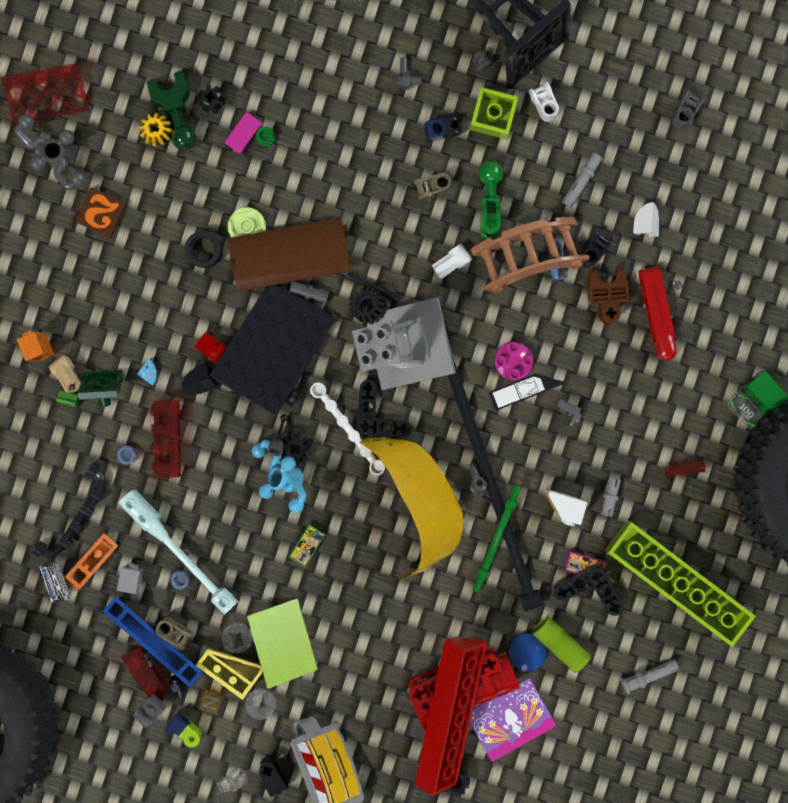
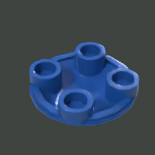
[508,633,547,672]

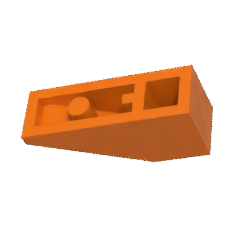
[61,533,118,591]

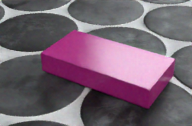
[224,112,263,155]

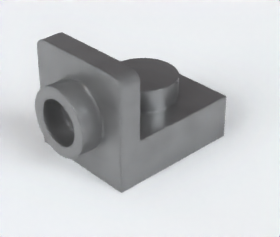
[555,399,582,426]
[133,694,167,728]

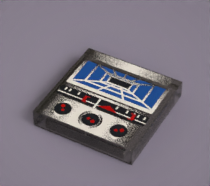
[39,561,71,603]

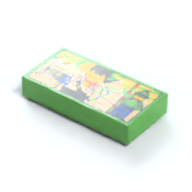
[289,524,325,567]

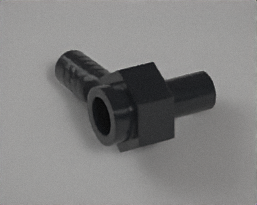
[169,675,186,699]

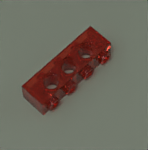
[151,400,181,478]

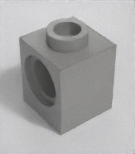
[117,563,144,594]

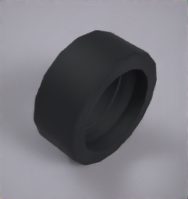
[184,231,223,268]

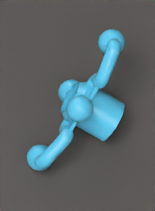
[252,440,306,514]

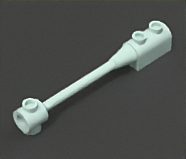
[119,489,238,615]

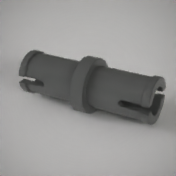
[289,281,329,304]

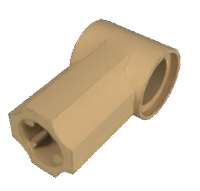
[48,354,81,393]

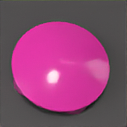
[495,342,533,380]

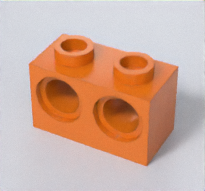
[17,330,54,362]

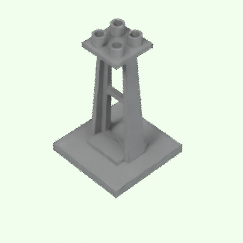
[352,297,456,390]

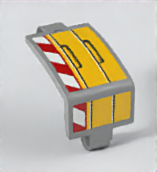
[290,716,364,803]

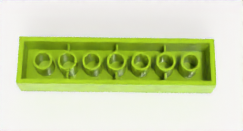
[604,520,756,647]

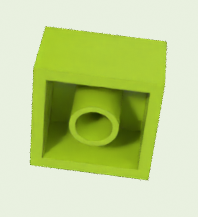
[470,87,518,140]

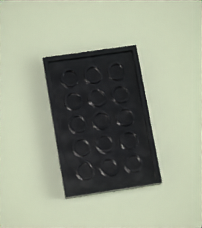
[209,284,336,416]

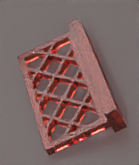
[1,63,90,125]

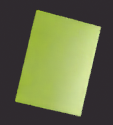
[247,598,318,689]

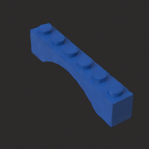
[102,596,204,688]

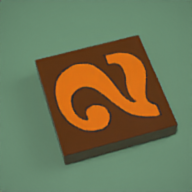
[75,187,127,238]

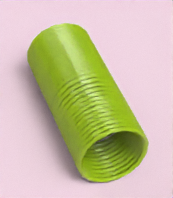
[533,616,591,673]

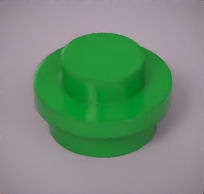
[256,127,275,147]

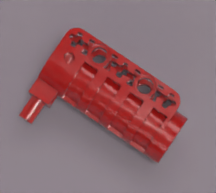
[408,646,521,733]

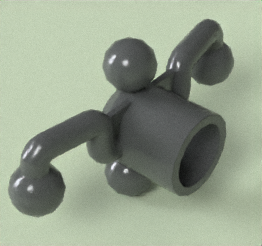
[15,114,86,190]

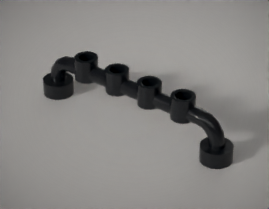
[32,462,106,558]

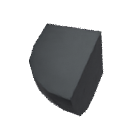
[182,363,217,394]

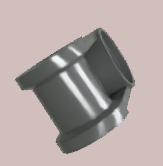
[672,89,705,129]

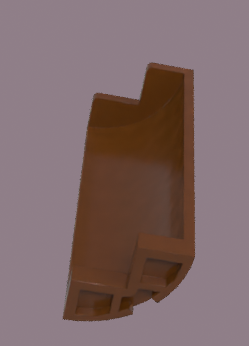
[228,217,353,291]

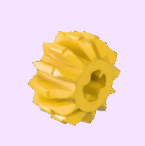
[139,113,173,147]

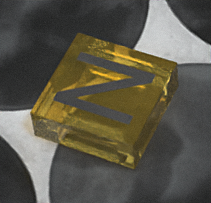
[199,690,223,714]

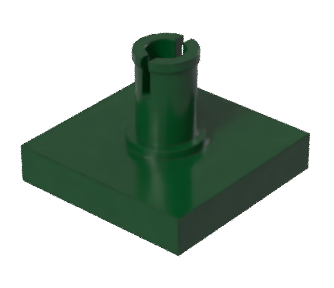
[77,370,124,407]

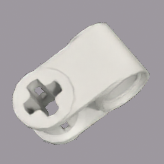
[529,82,559,122]

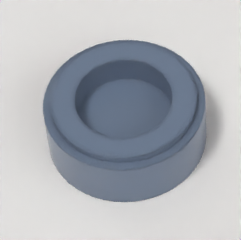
[117,445,137,465]
[171,570,191,590]

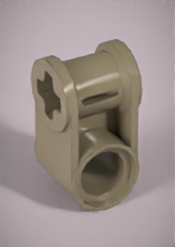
[414,173,451,201]
[156,617,194,651]

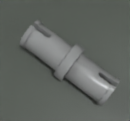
[600,477,621,517]

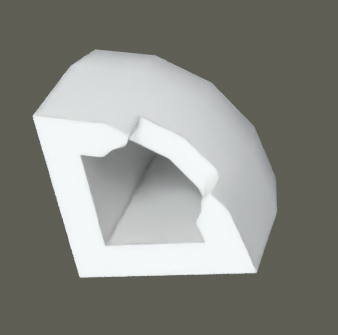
[633,202,659,237]

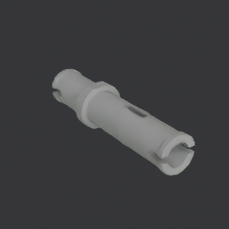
[561,153,603,208]

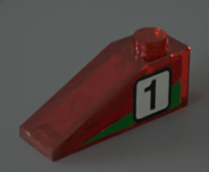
[121,645,170,699]

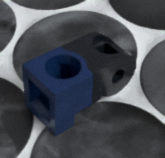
[424,117,463,142]

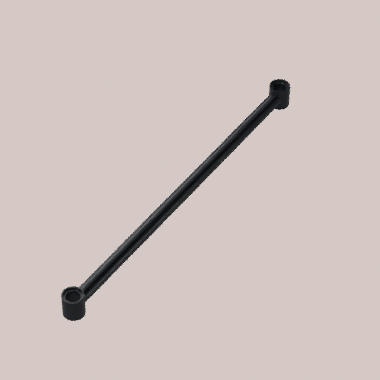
[443,318,544,612]

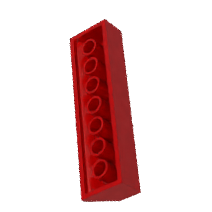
[415,637,487,796]

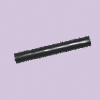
[346,272,401,303]

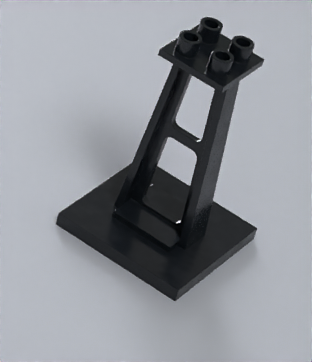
[468,0,571,88]

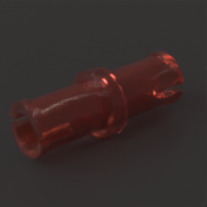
[664,460,705,478]

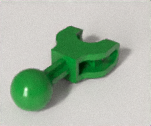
[478,161,503,241]

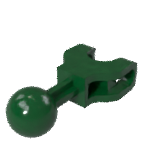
[147,70,196,151]

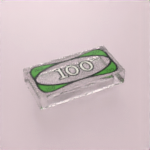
[725,390,767,430]

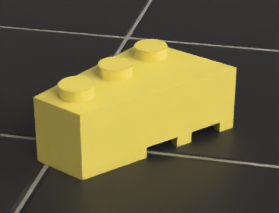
[196,648,263,700]

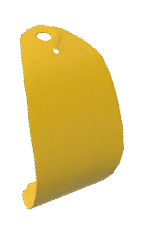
[360,437,463,580]

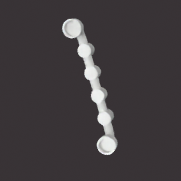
[310,383,385,475]

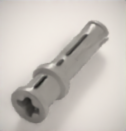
[620,659,679,695]

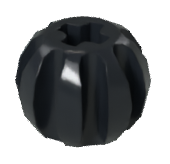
[198,85,226,114]

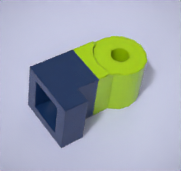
[164,711,202,748]

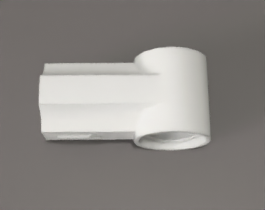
[432,243,472,279]

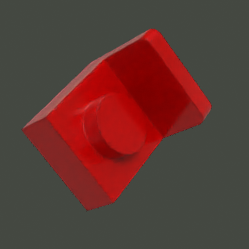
[194,332,227,364]

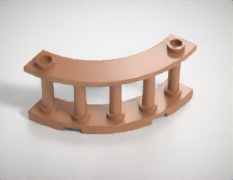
[471,217,590,293]

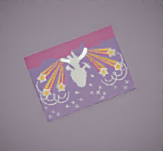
[470,678,556,762]

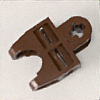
[587,266,630,325]

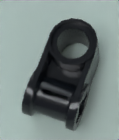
[581,229,614,267]
[259,756,289,797]

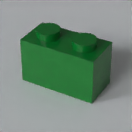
[743,370,788,414]

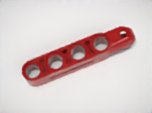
[638,266,677,361]

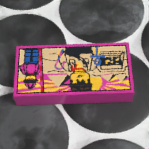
[565,551,607,580]

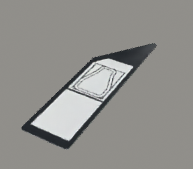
[489,374,564,411]

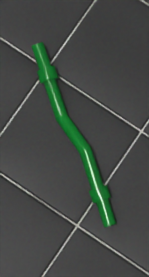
[472,485,522,593]

